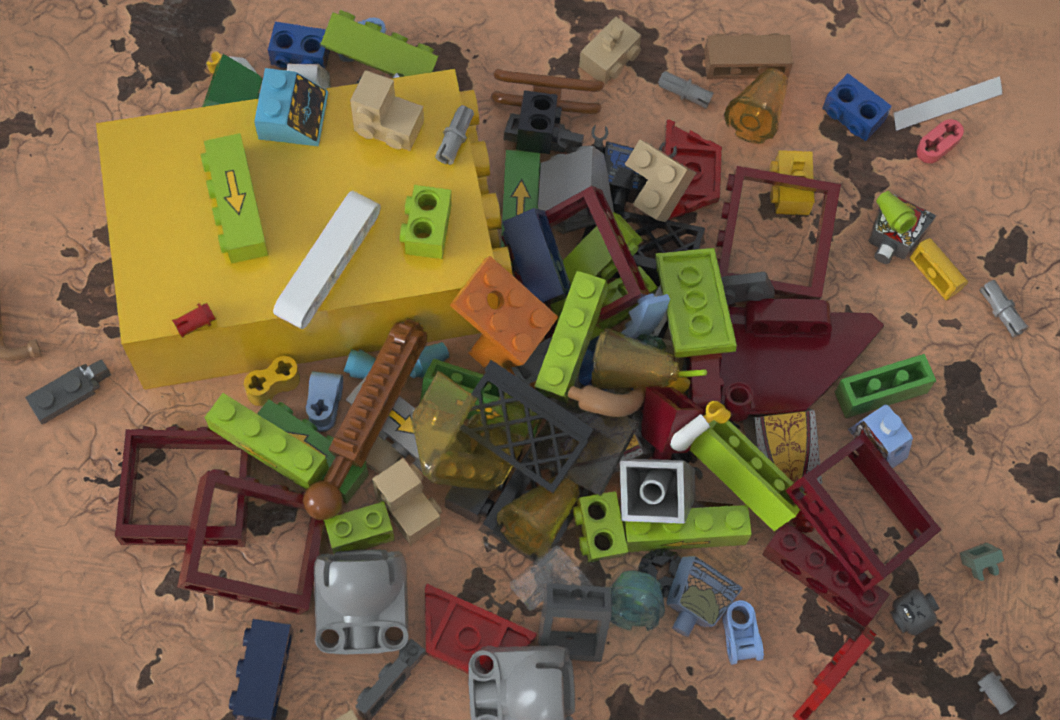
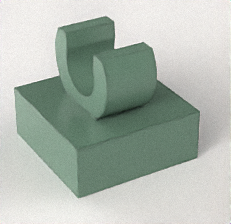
[960,542,1004,581]

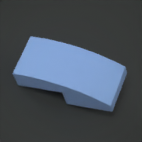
[616,294,670,346]

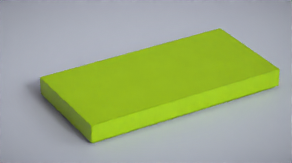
[655,248,737,358]

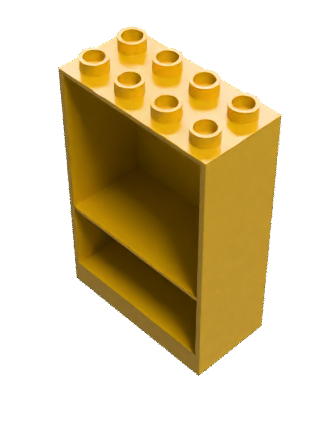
[96,69,513,390]

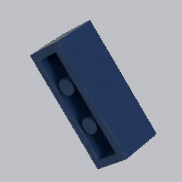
[502,208,571,306]
[229,619,294,720]

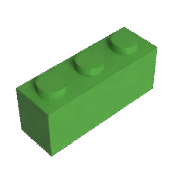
[835,354,936,418]

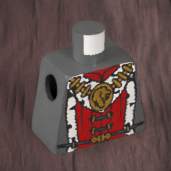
[869,194,936,264]

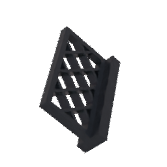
[577,209,705,287]
[451,360,598,494]
[478,423,594,568]

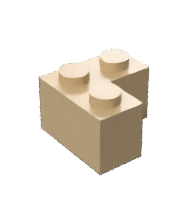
[350,70,424,151]
[625,140,696,222]
[372,458,442,546]

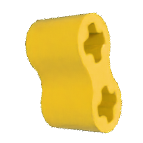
[243,356,300,406]

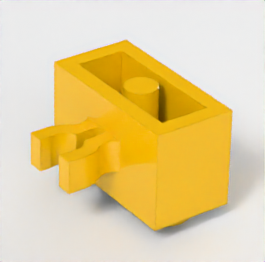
[770,150,815,215]

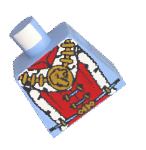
[848,404,913,468]

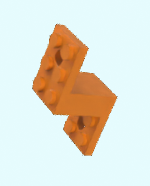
[450,256,558,397]

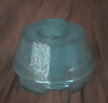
[610,571,665,631]

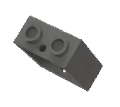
[538,583,612,662]

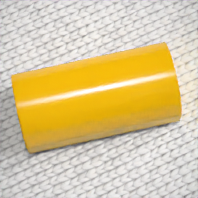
[910,238,968,301]

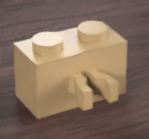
[579,17,641,85]

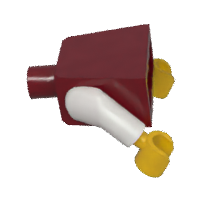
[641,377,731,460]

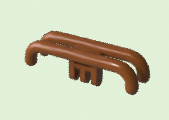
[491,68,604,114]

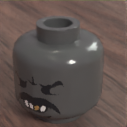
[890,589,940,636]

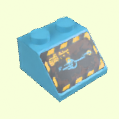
[254,68,328,147]

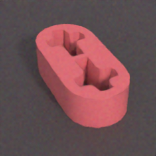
[916,119,964,163]

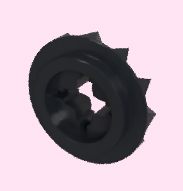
[638,547,681,597]

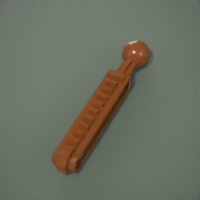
[303,319,427,520]

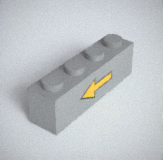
[346,376,463,479]

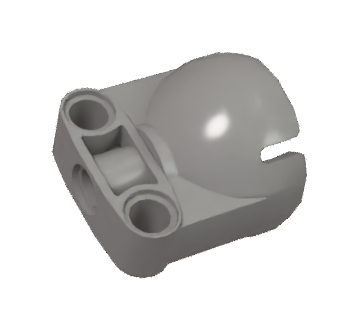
[314,549,409,655]
[469,645,575,720]

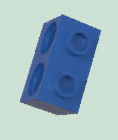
[268,21,330,70]
[822,73,892,141]

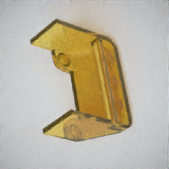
[412,372,539,490]

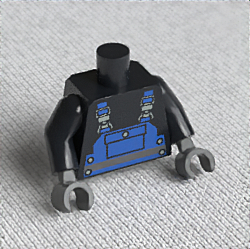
[591,125,678,211]

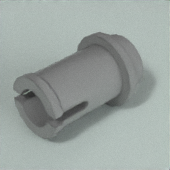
[978,671,1017,715]

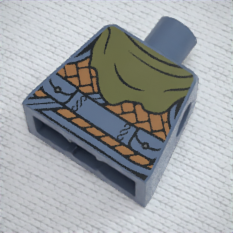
[666,556,743,637]

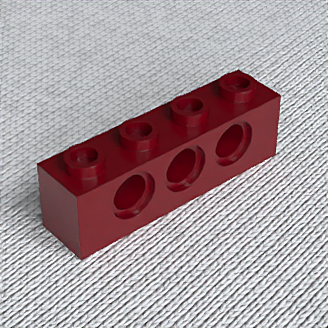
[762,522,890,627]

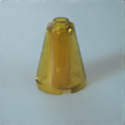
[724,68,788,144]
[592,328,680,389]
[497,475,579,557]

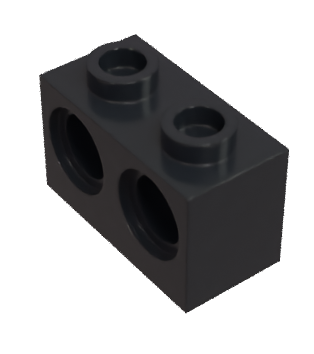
[516,90,562,154]

